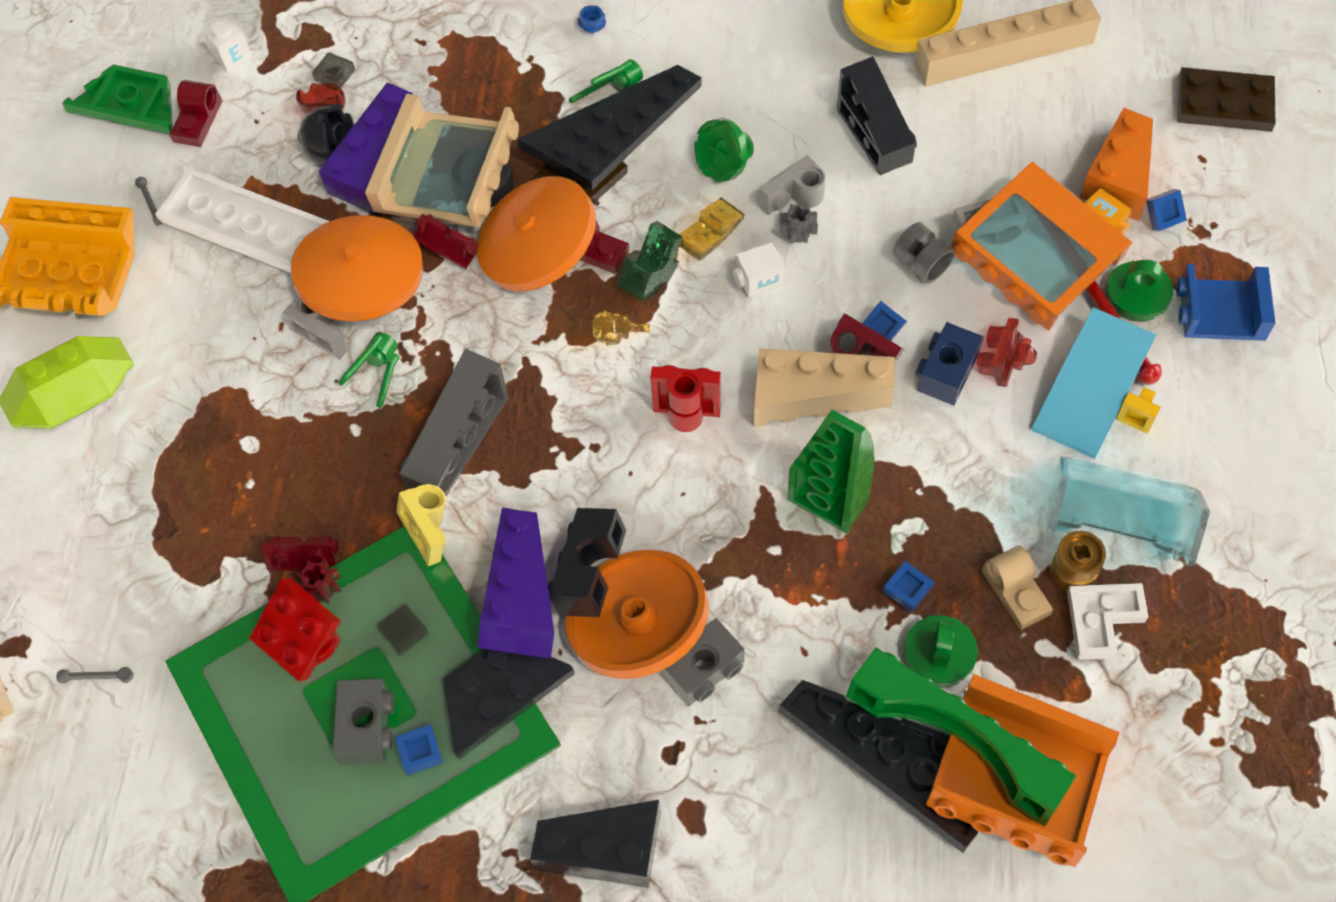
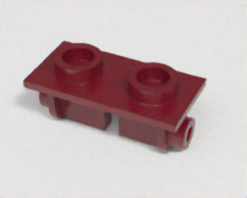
[412,213,479,269]
[261,535,339,571]

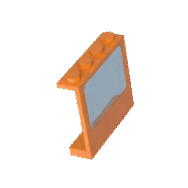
[951,162,1132,331]

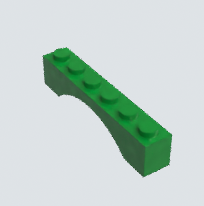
[846,647,1077,827]

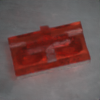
[976,318,1037,387]

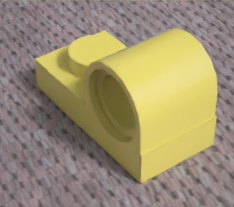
[396,484,446,566]

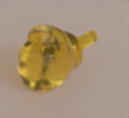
[593,311,650,346]

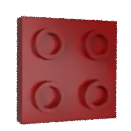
[650,365,721,432]
[249,578,341,682]

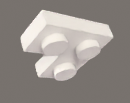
[1067,583,1148,660]

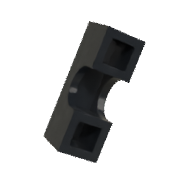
[548,508,627,618]

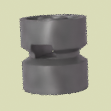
[893,222,955,283]

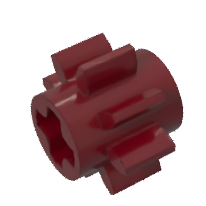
[295,559,341,604]

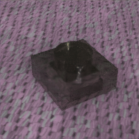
[312,52,355,90]
[376,603,429,656]

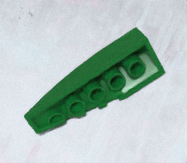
[787,410,875,534]

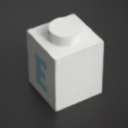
[201,16,252,72]
[733,242,785,297]

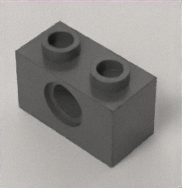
[660,618,745,707]
[333,679,394,765]

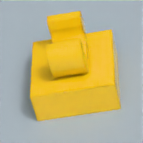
[1116,387,1161,434]

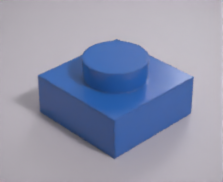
[1146,189,1187,231]
[862,301,907,341]
[883,561,934,613]
[395,724,443,776]

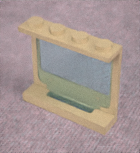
[365,94,519,228]

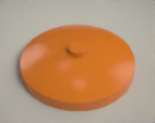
[477,176,596,291]
[291,215,423,321]
[565,550,709,679]

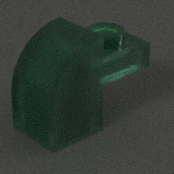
[616,221,683,301]

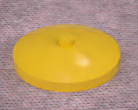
[842,0,963,52]

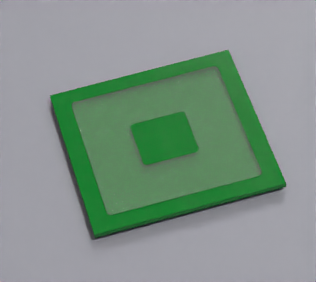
[165,526,561,902]

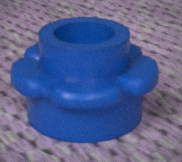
[577,5,606,33]

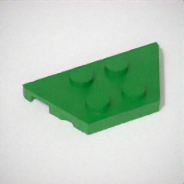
[62,64,173,134]

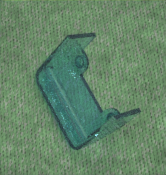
[1046,457,1211,567]

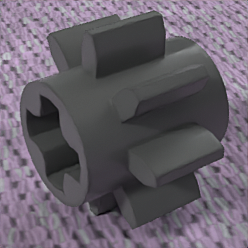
[780,204,818,243]

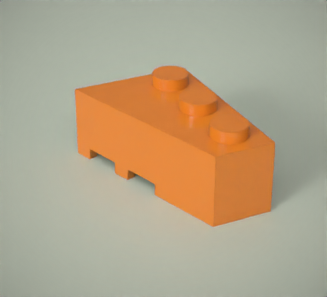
[1080,108,1153,222]

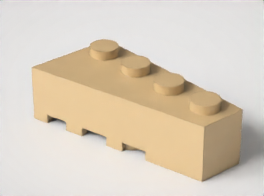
[754,348,895,427]

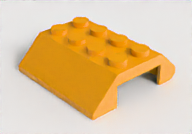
[0,197,135,316]

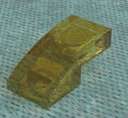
[676,197,745,261]

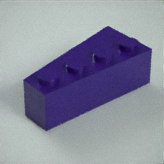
[318,82,413,217]
[478,507,555,659]

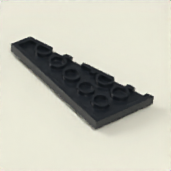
[518,64,702,190]
[778,680,979,853]

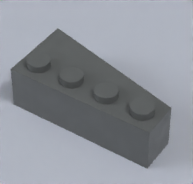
[399,349,509,496]

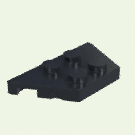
[443,649,575,760]

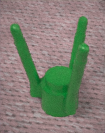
[569,59,643,103]
[338,332,400,408]

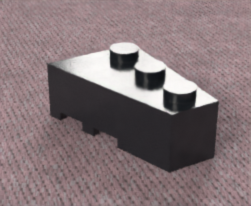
[837,56,917,175]
[530,799,661,888]

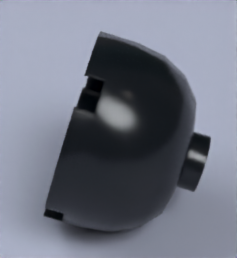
[298,104,354,165]

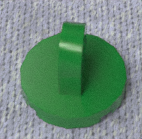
[694,118,754,182]
[1105,259,1174,322]
[903,615,978,688]

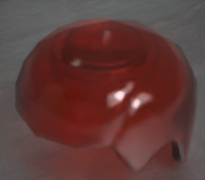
[295,82,346,114]

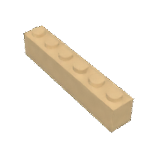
[915,0,1101,87]

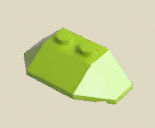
[0,336,134,429]

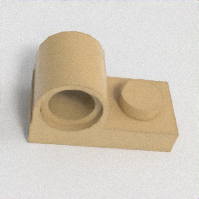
[982,545,1053,630]

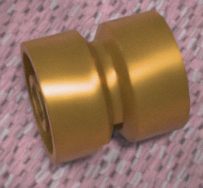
[1049,531,1106,592]

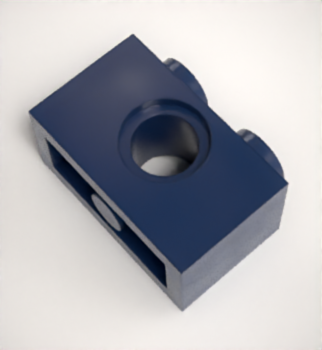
[915,322,984,406]

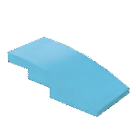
[1031,307,1156,459]

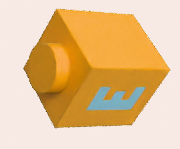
[1085,188,1132,235]

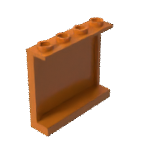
[925,674,1120,867]

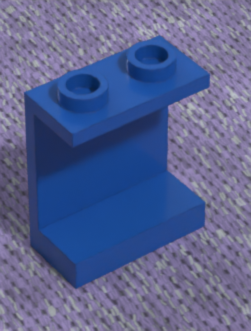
[1176,264,1276,341]

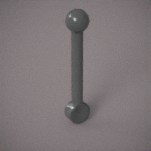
[135,176,163,226]
[56,667,134,684]

